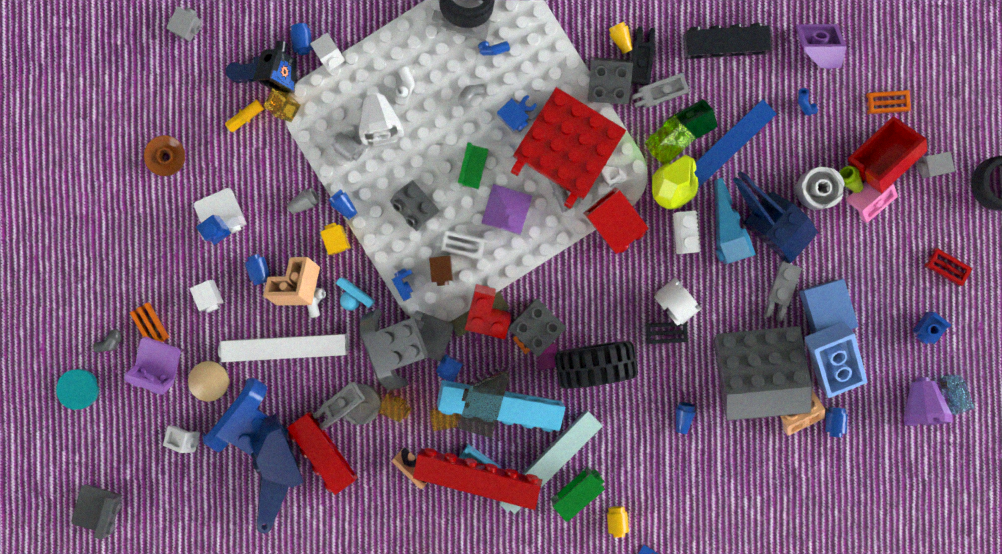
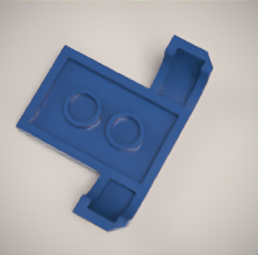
[202,377,289,457]

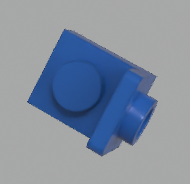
[391,268,413,301]

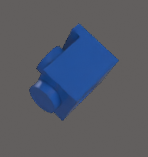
[196,215,232,245]
[912,312,951,345]
[436,354,463,382]

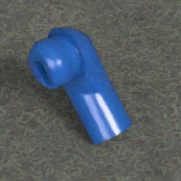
[478,41,510,56]
[798,88,818,116]

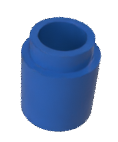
[290,23,313,55]
[245,254,270,286]
[825,407,848,437]

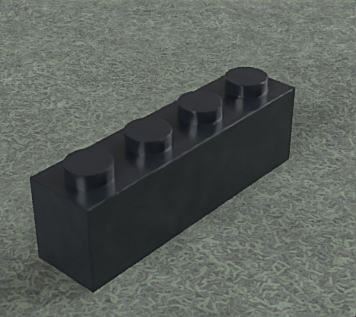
[683,23,771,60]

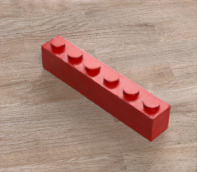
[413,448,543,510]

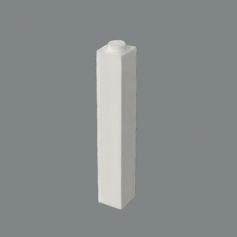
[218,334,349,362]

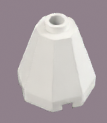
[359,93,404,146]

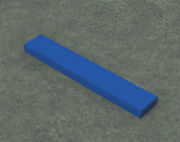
[694,99,777,188]

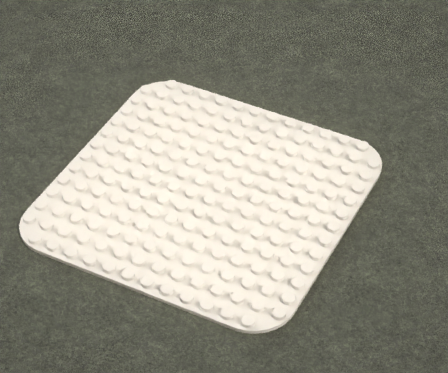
[284,0,648,322]

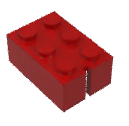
[848,116,927,194]

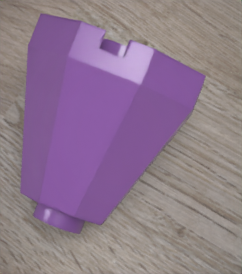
[904,377,953,426]

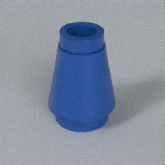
[328,189,358,220]
[675,402,696,434]

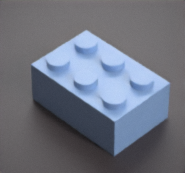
[804,321,868,398]

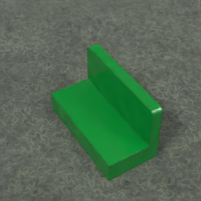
[458,142,489,190]

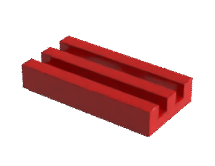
[924,248,973,286]

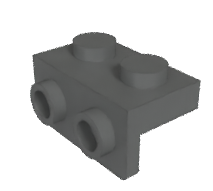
[390,180,440,231]

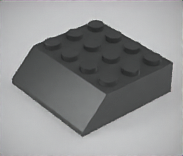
[713,326,812,421]

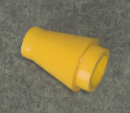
[609,22,633,54]

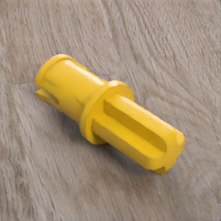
[225,99,264,132]

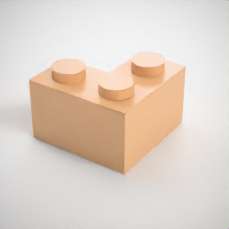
[263,257,320,306]

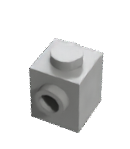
[166,6,201,42]

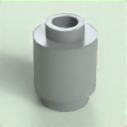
[331,132,363,162]

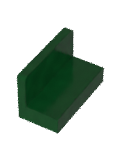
[668,99,718,146]

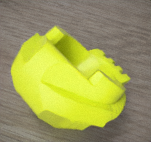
[652,155,699,209]

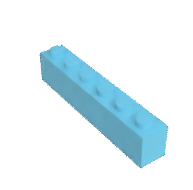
[436,380,566,432]

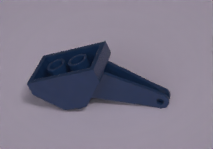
[733,171,819,263]
[251,414,304,534]

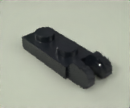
[631,26,655,86]

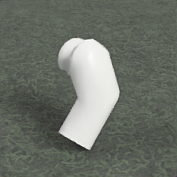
[396,67,415,98]
[307,288,326,318]

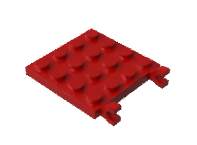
[510,87,626,209]

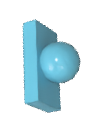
[335,277,376,311]

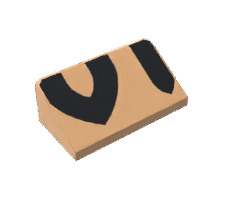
[392,447,428,489]

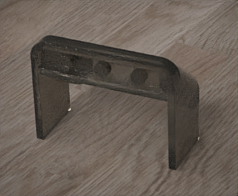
[458,366,510,438]

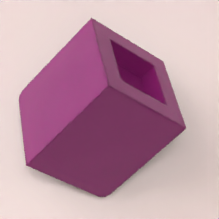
[537,342,557,370]

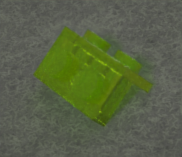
[645,115,696,165]

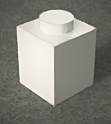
[310,33,345,71]
[189,280,224,313]

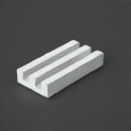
[440,230,485,260]

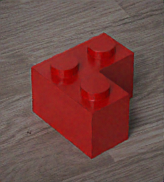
[465,284,511,340]

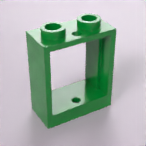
[551,467,605,523]

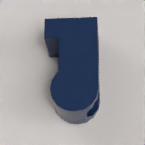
[226,56,260,83]

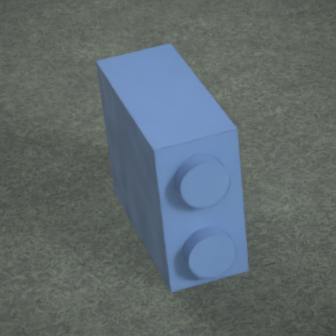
[799,279,859,334]

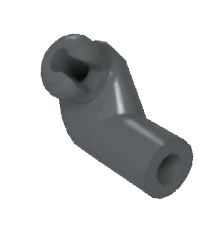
[93,329,121,352]

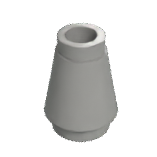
[287,188,319,214]

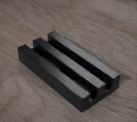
[645,322,688,344]

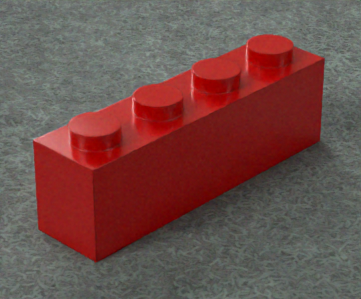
[287,411,358,495]

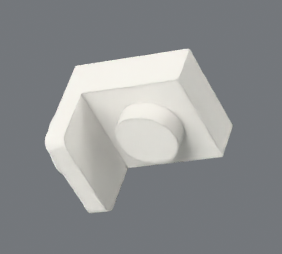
[163,426,200,453]

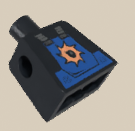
[253,41,297,93]

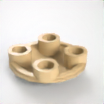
[188,361,230,402]

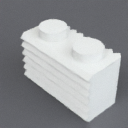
[673,211,700,254]

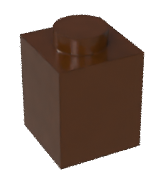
[429,256,454,286]

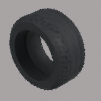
[439,0,495,28]
[971,155,1002,211]

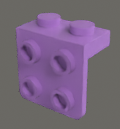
[124,337,181,395]

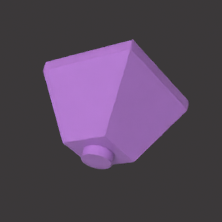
[796,24,847,69]
[481,184,532,235]

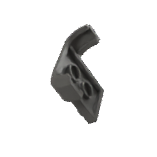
[359,308,429,391]

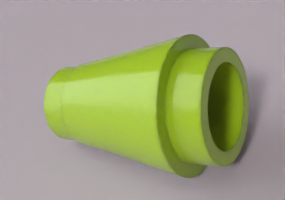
[839,166,864,193]

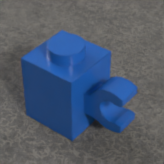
[497,95,537,134]

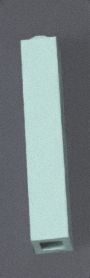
[500,409,602,514]

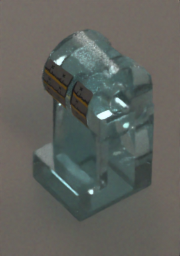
[940,374,975,415]

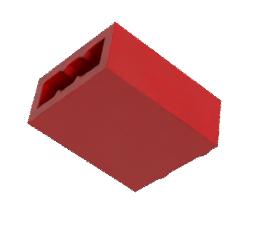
[583,187,649,254]

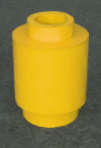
[607,506,629,538]

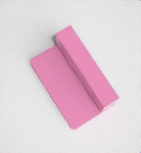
[846,181,898,223]

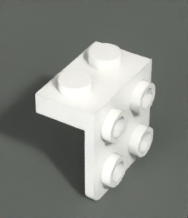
[194,188,247,240]

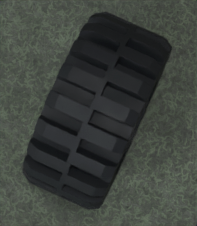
[554,341,638,389]

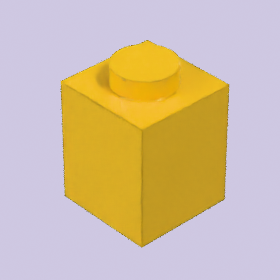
[320,223,351,255]

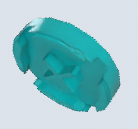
[56,369,99,410]

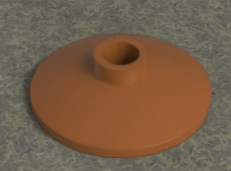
[144,135,185,177]

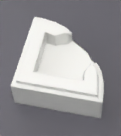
[600,166,627,187]

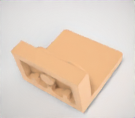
[780,389,825,436]

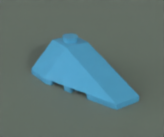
[714,178,756,264]

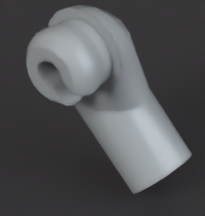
[458,84,485,107]

